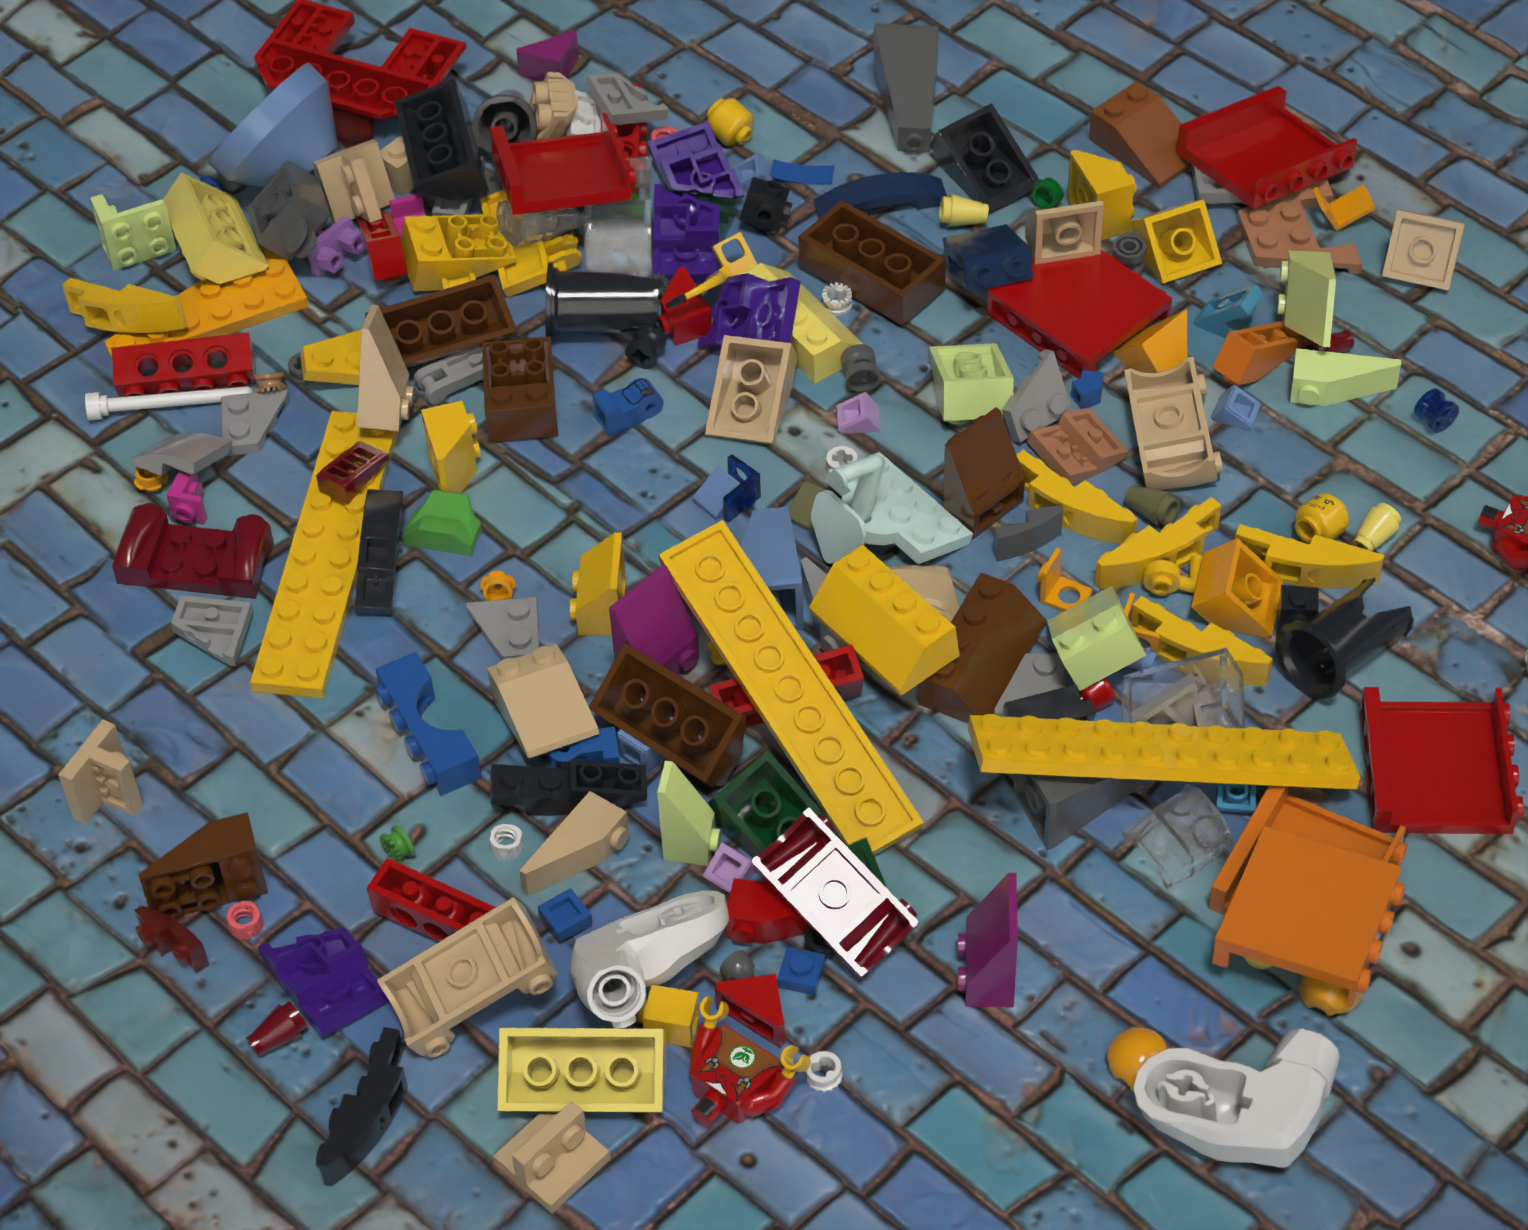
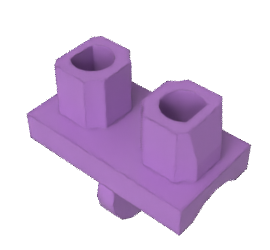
[307,215,365,278]

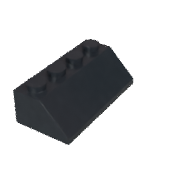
[394,79,489,202]

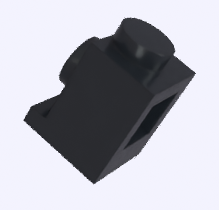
[1277,585,1319,633]

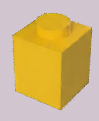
[637,985,700,1048]

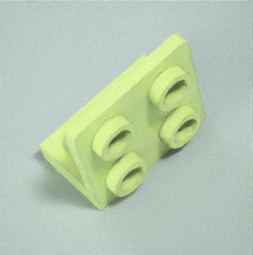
[90,194,176,271]

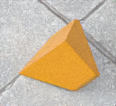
[1113,309,1188,373]

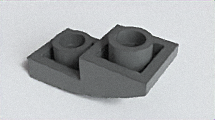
[993,505,1063,561]

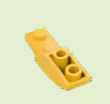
[62,278,187,333]
[1016,449,1138,544]
[1095,497,1221,589]
[1235,524,1385,589]
[1131,596,1273,686]

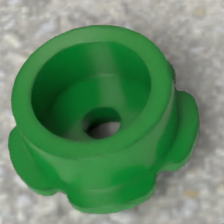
[1032,177,1064,209]

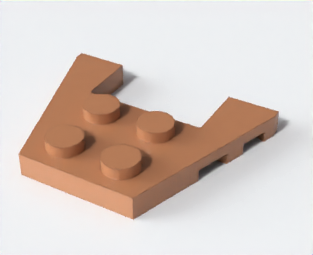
[1237,179,1362,274]

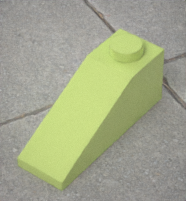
[1290,348,1401,406]
[657,760,722,866]

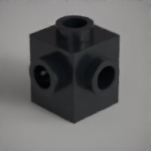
[739,177,793,232]

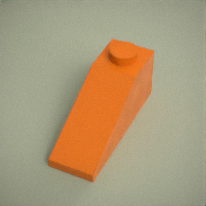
[1213,321,1308,386]

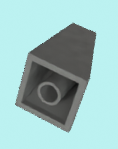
[874,23,938,153]
[1014,774,1148,850]

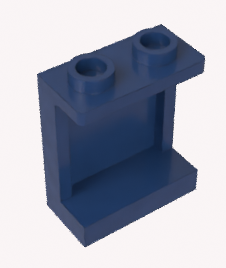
[943,224,1033,292]

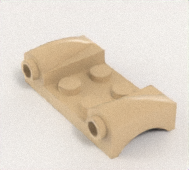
[1124,357,1223,490]
[377,897,558,1057]

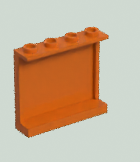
[1209,786,1408,916]
[1212,826,1406,1007]

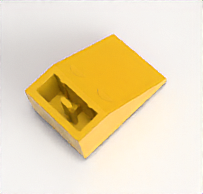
[401,214,516,291]

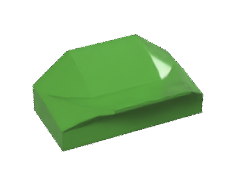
[402,490,482,556]

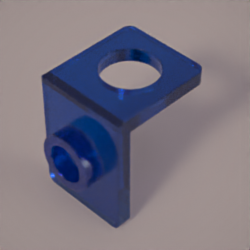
[723,454,761,522]

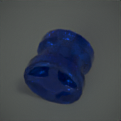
[1414,388,1460,433]

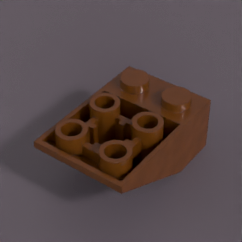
[482,336,558,442]
[943,407,1025,539]
[138,812,268,923]

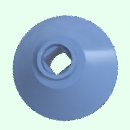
[208,63,338,188]

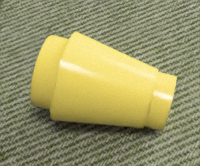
[939,194,989,227]
[1352,503,1401,551]

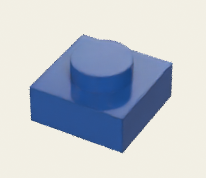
[538,888,593,942]
[777,947,826,996]

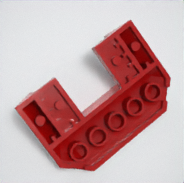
[254,0,467,120]

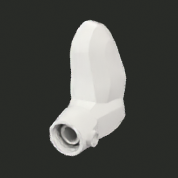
[569,891,729,1029]
[1133,1029,1340,1168]

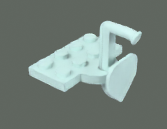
[811,452,973,564]

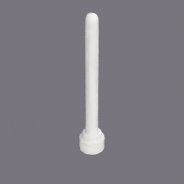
[85,387,254,421]

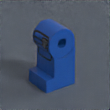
[592,378,664,437]
[548,726,620,769]

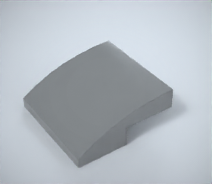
[131,433,232,476]

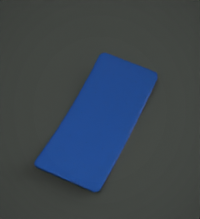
[771,159,834,184]

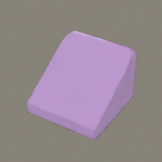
[836,392,881,434]
[702,843,756,893]

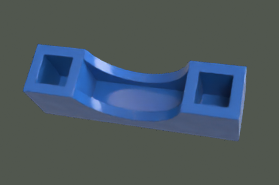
[374,652,482,796]

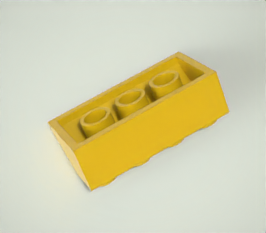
[809,544,960,696]

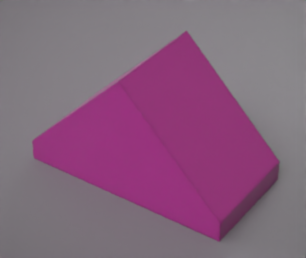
[516,30,579,81]

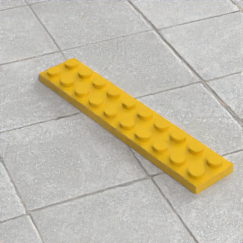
[250,411,401,698]
[659,520,924,855]
[967,714,1361,790]

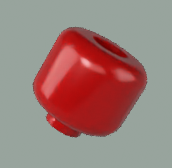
[1077,677,1116,712]

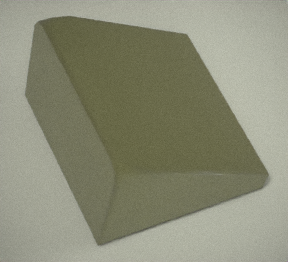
[789,481,825,533]

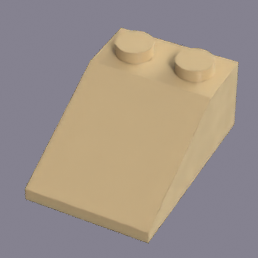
[357,305,415,431]
[705,335,798,445]
[487,644,599,759]

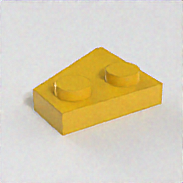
[300,330,362,385]

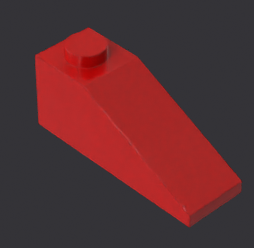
[357,211,408,282]
[725,878,809,944]

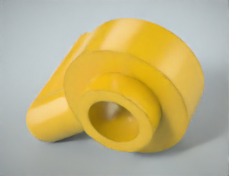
[1143,554,1203,596]

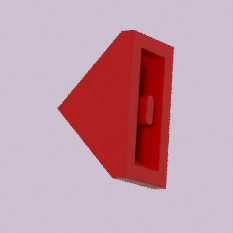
[714,974,785,1049]

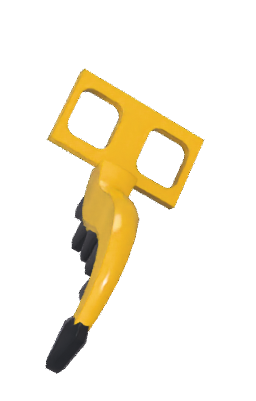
[666,231,757,309]

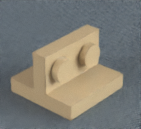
[313,139,395,223]
[1382,209,1465,290]
[58,719,143,825]
[493,1101,611,1214]

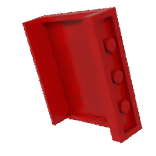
[1176,85,1357,209]
[489,113,636,215]
[987,250,1172,379]
[1359,687,1524,834]

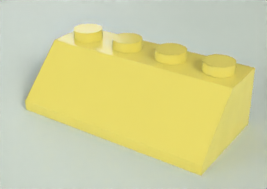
[163,172,268,284]
[739,263,863,384]
[498,1028,667,1112]

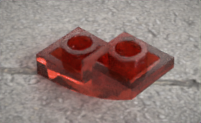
[333,110,374,148]
[134,906,210,974]

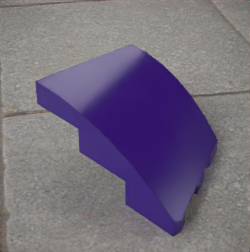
[647,121,745,199]
[652,184,720,283]
[697,273,801,350]
[258,927,390,1038]

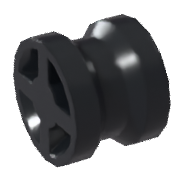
[625,325,667,369]

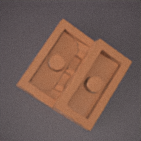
[1027,407,1129,484]

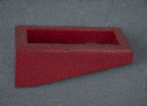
[316,441,389,504]

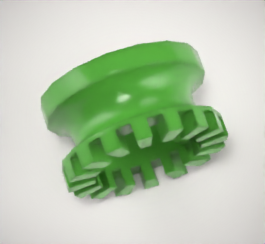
[379,825,415,864]

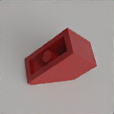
[657,266,712,346]

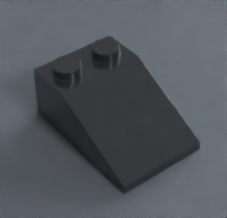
[929,103,1039,215]

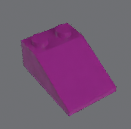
[609,565,700,675]
[958,873,1018,1007]

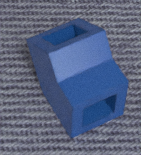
[1071,370,1104,409]

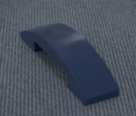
[814,172,948,219]

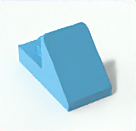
[1193,283,1263,338]

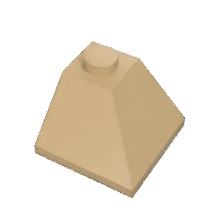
[1025,201,1104,265]

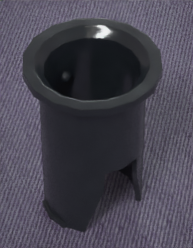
[545,262,658,339]
[1275,577,1414,700]

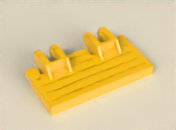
[480,190,582,298]

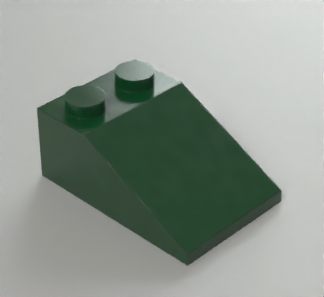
[707,750,841,859]

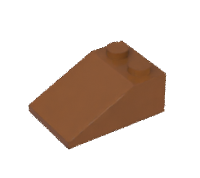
[1089,81,1191,188]

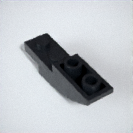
[355,489,403,615]
[490,760,647,816]
[316,1027,408,1186]

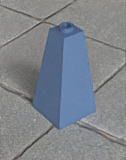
[741,507,804,630]

